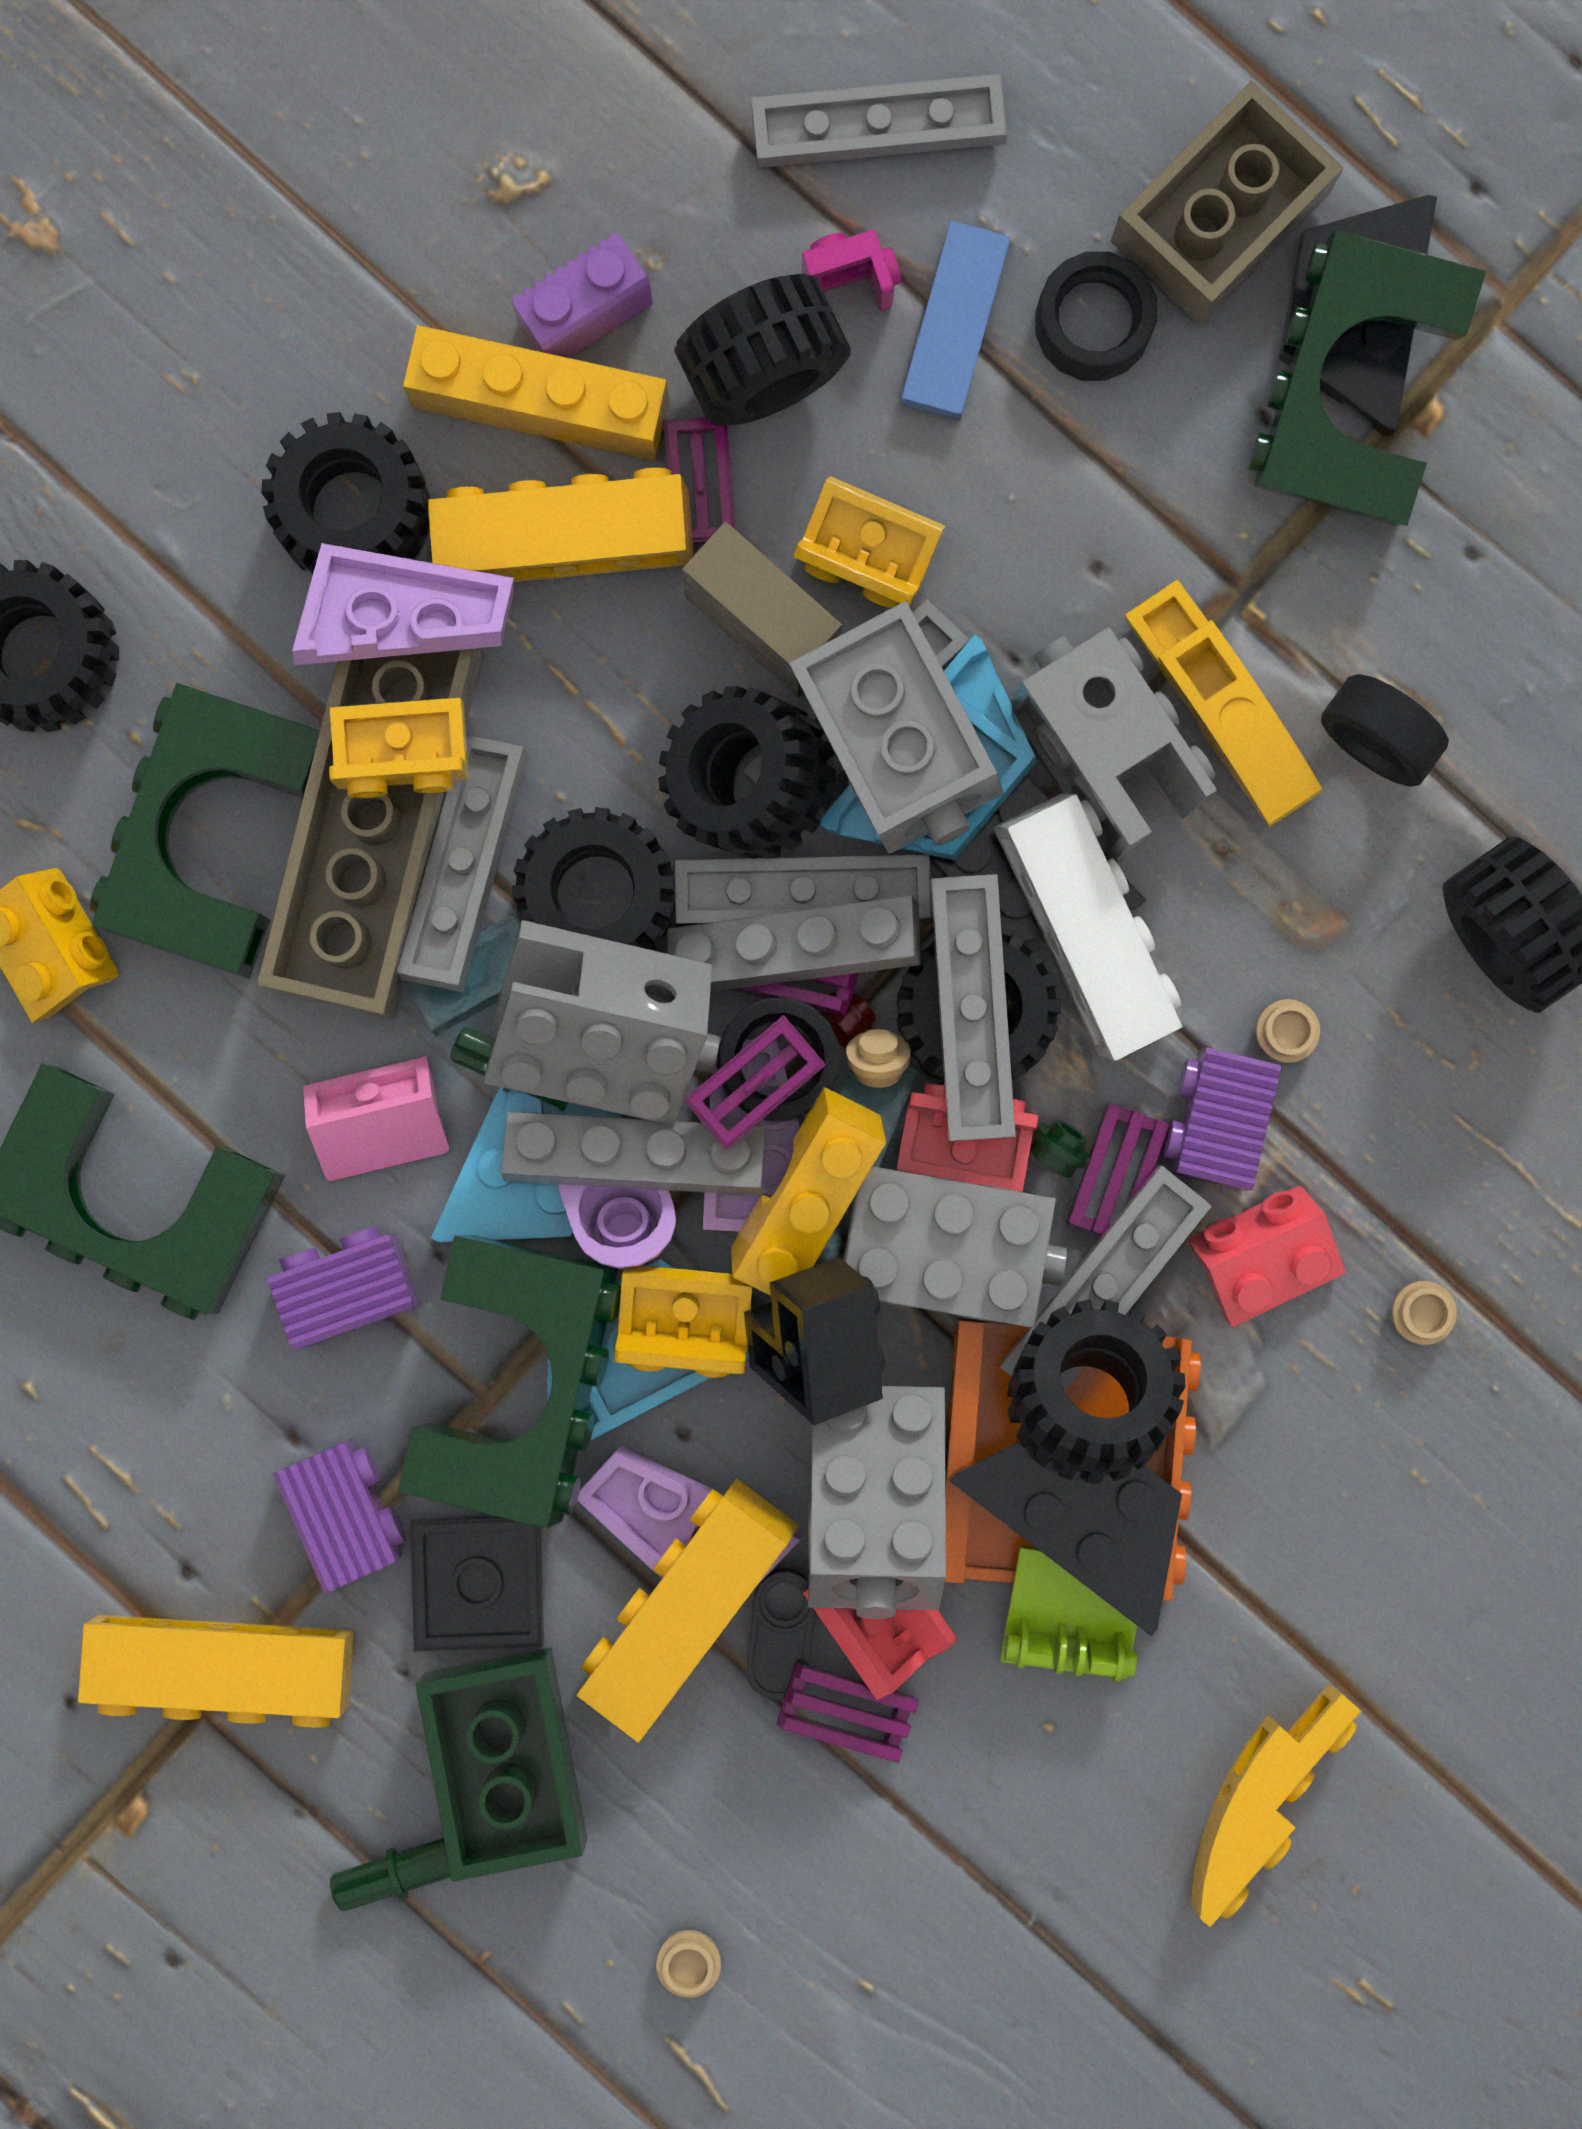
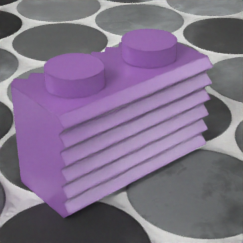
[512,232,653,358]
[1163,1047,1281,1191]
[267,1226,421,1351]
[273,1438,406,1594]

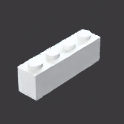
[993,794,1183,1061]

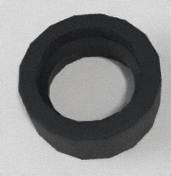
[1035,251,1157,381]
[1321,674,1449,787]
[717,997,841,1121]

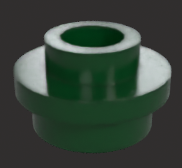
[1030,1120,1091,1178]

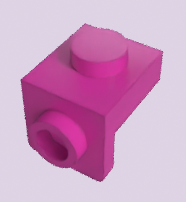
[802,229,901,311]

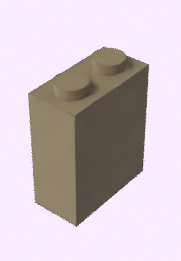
[682,521,842,697]

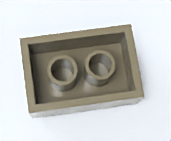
[1110,80,1344,327]

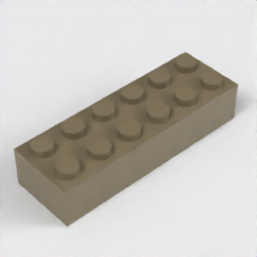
[257,648,484,1020]

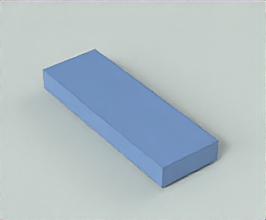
[900,220,1011,421]

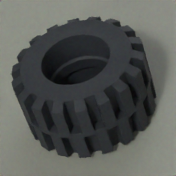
[674,274,851,426]
[261,412,430,575]
[0,560,119,732]
[658,686,836,859]
[512,807,676,951]
[1442,836,1582,1013]
[896,933,1061,1084]
[1007,1300,1186,1484]

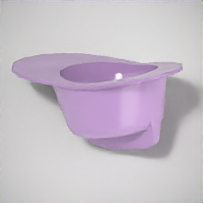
[558,1184,676,1269]

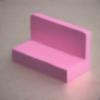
[303,1056,449,1181]

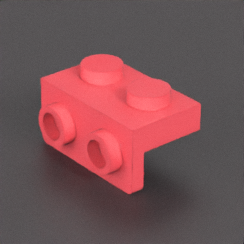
[895,1084,1039,1192]
[1188,1186,1346,1328]
[803,1588,957,1700]

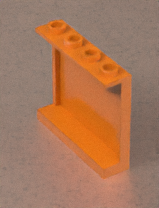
[945,1319,1201,1601]

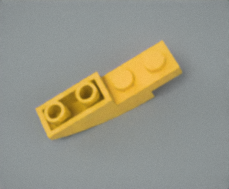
[1125,579,1323,828]
[1191,1683,1361,1927]

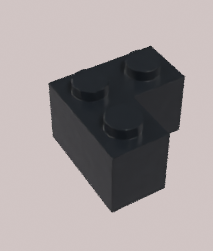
[744,1257,885,1425]

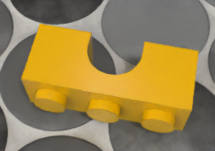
[731,1087,886,1296]

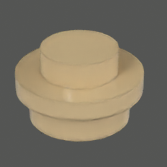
[1255,999,1320,1063]
[846,1029,911,1088]
[1391,1281,1457,1345]
[656,1930,721,1998]

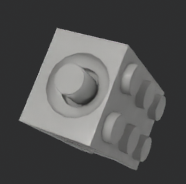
[789,601,1003,854]
[1010,627,1217,862]
[484,920,720,1126]
[843,1166,1067,1328]
[808,1386,946,1620]

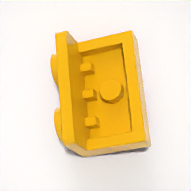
[793,476,945,608]
[329,698,469,798]
[0,868,119,1023]
[614,1265,753,1378]

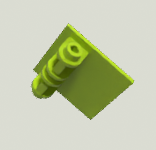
[1000,1545,1137,1682]

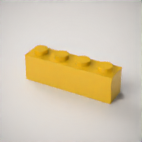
[403,325,669,462]
[428,468,694,582]
[576,1478,799,1743]
[78,1615,354,1728]

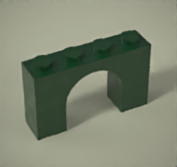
[1248,230,1486,526]
[90,683,320,979]
[0,1063,285,1320]
[398,1235,621,1529]

